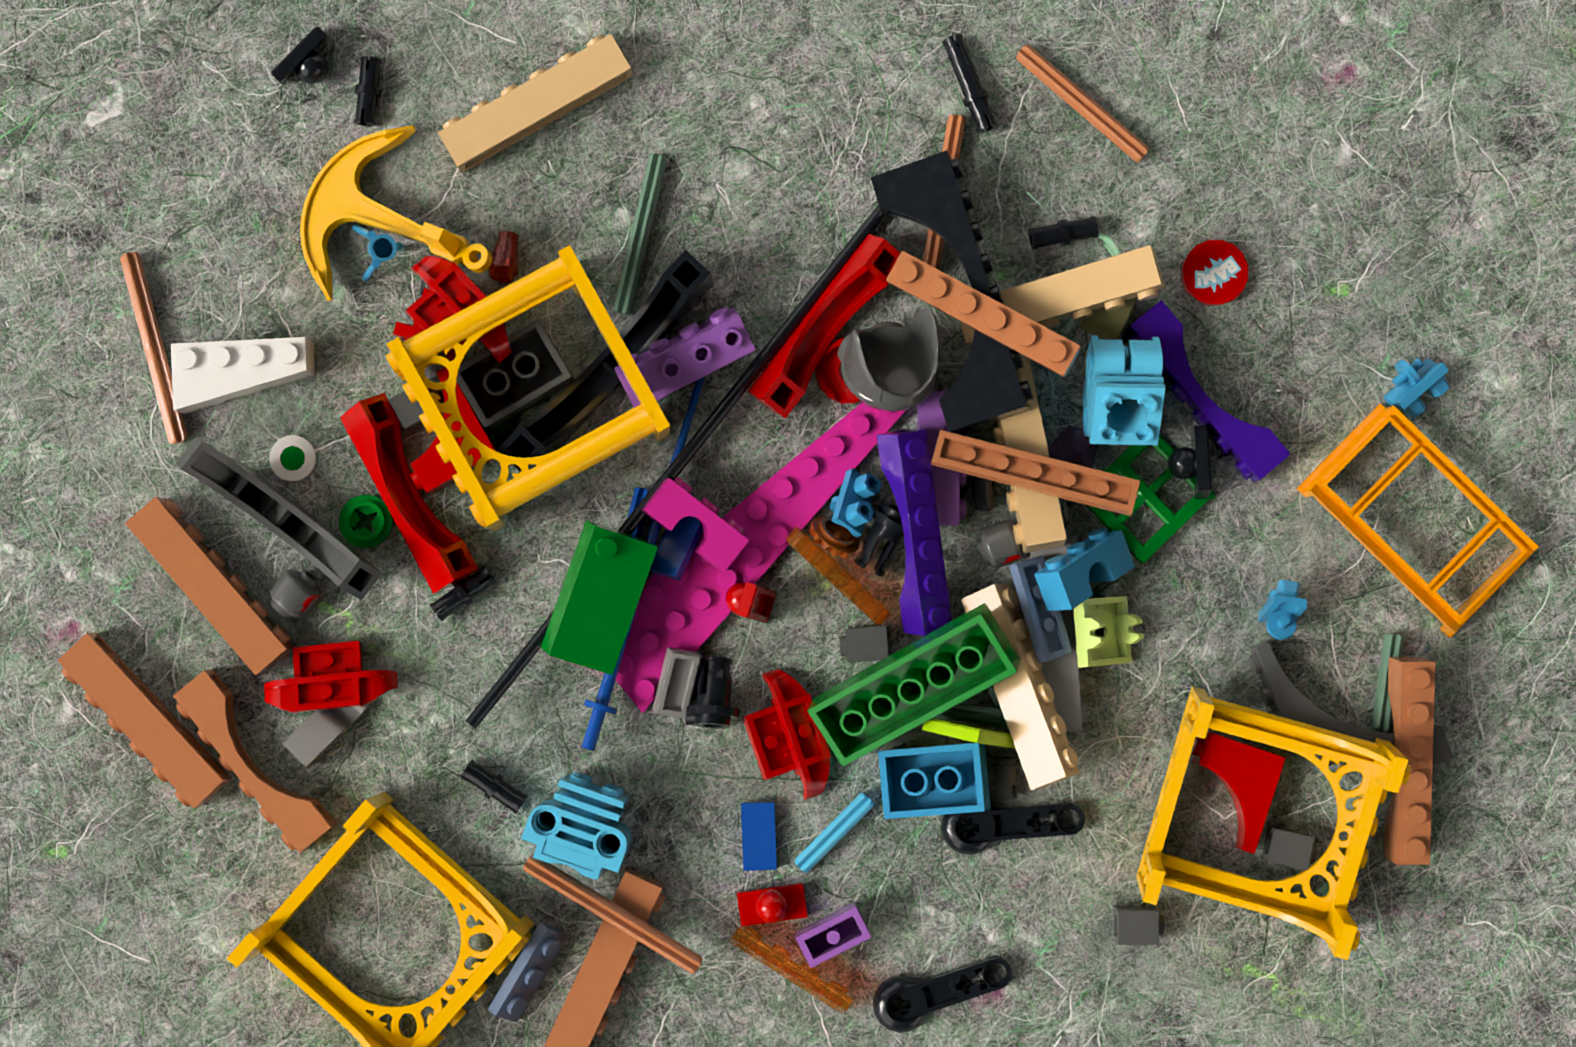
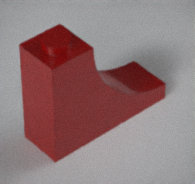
[410,367,499,495]
[1191,732,1286,854]

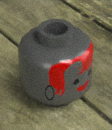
[976,520,1024,568]
[270,569,320,619]

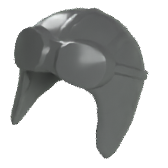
[837,308,940,411]

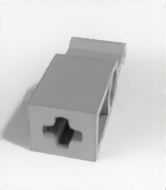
[282,704,370,769]

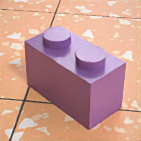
[795,902,871,968]

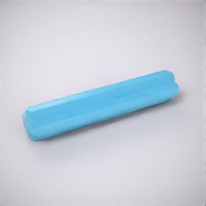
[795,793,874,873]

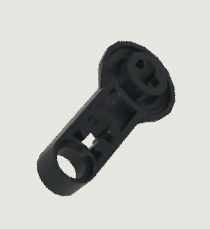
[941,803,1085,855]
[873,956,1012,1033]

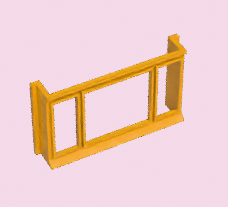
[1296,403,1539,638]

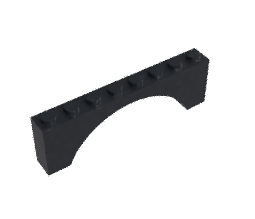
[871,150,1034,434]
[497,250,714,471]

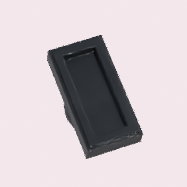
[271,27,329,85]
[1168,425,1212,500]

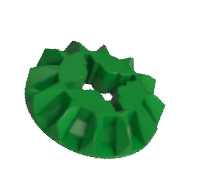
[339,495,393,548]

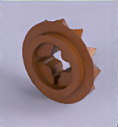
[809,516,859,558]

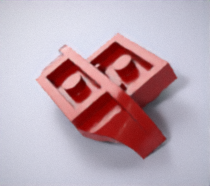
[405,256,512,363]
[264,640,398,714]
[742,669,831,800]

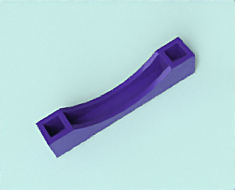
[1126,300,1291,482]
[877,429,952,636]

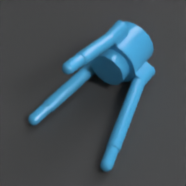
[352,224,406,281]

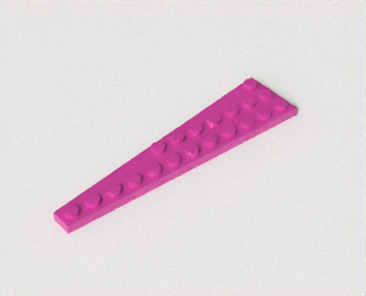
[616,402,906,713]

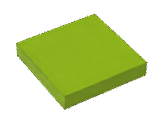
[922,718,1015,749]

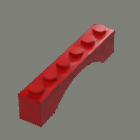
[748,234,900,419]
[339,393,478,594]

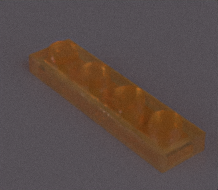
[728,926,853,1014]

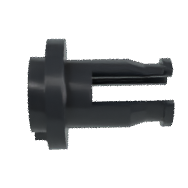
[854,501,904,577]
[685,656,740,729]

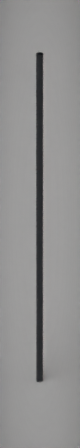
[465,204,886,729]

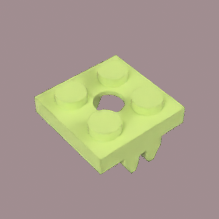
[1074,596,1144,668]

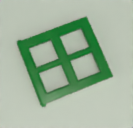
[1085,434,1216,564]

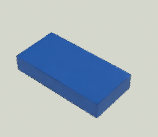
[650,516,704,581]
[741,801,777,871]

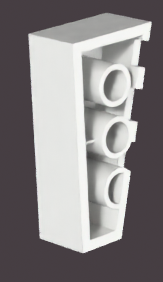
[171,337,315,414]

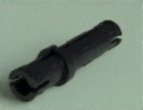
[942,34,998,134]

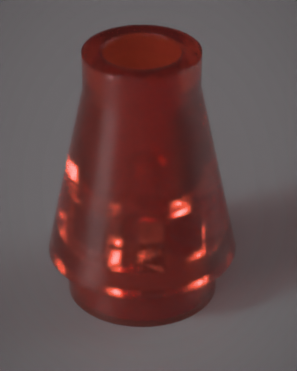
[487,231,519,283]

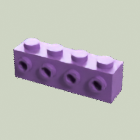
[614,307,756,408]

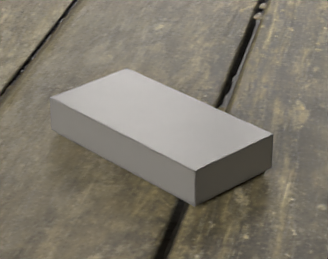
[652,647,702,719]

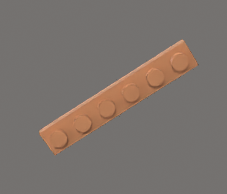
[886,251,1082,378]
[931,430,1140,516]

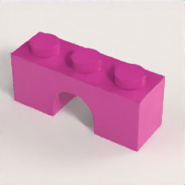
[642,477,749,572]

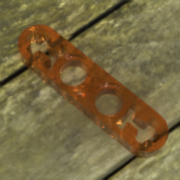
[785,526,892,626]

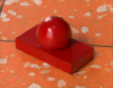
[725,582,776,623]
[737,882,808,927]

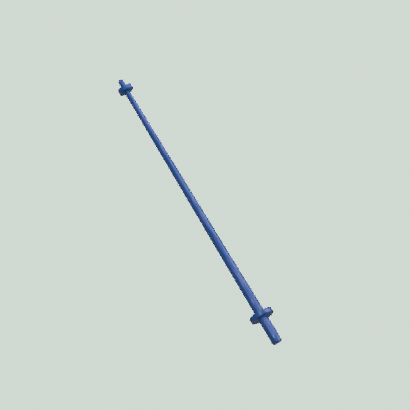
[582,376,705,751]

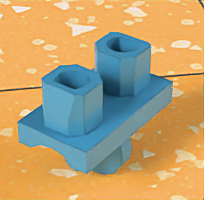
[1383,358,1450,418]
[829,468,882,538]
[1258,580,1307,640]

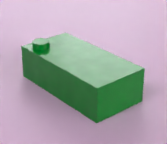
[541,520,658,675]

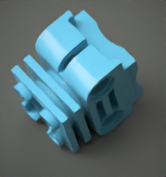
[1082,336,1166,445]
[521,772,632,880]

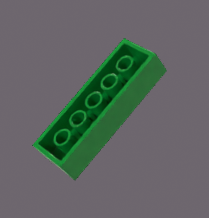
[807,603,1020,766]

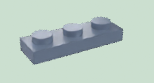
[1009,555,1073,663]
[488,922,568,1022]

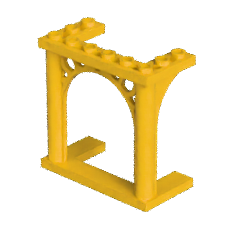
[385,245,670,532]
[1136,686,1411,960]
[226,791,535,1047]

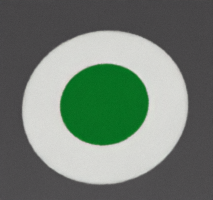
[269,435,316,481]

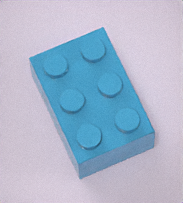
[878,743,991,819]

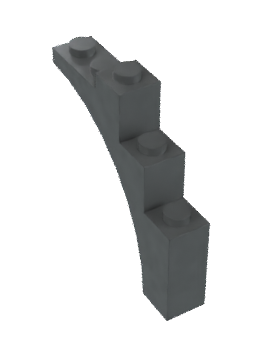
[175,436,382,600]
[1248,643,1454,778]

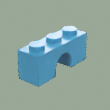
[1034,528,1135,611]

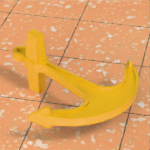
[300,125,492,302]

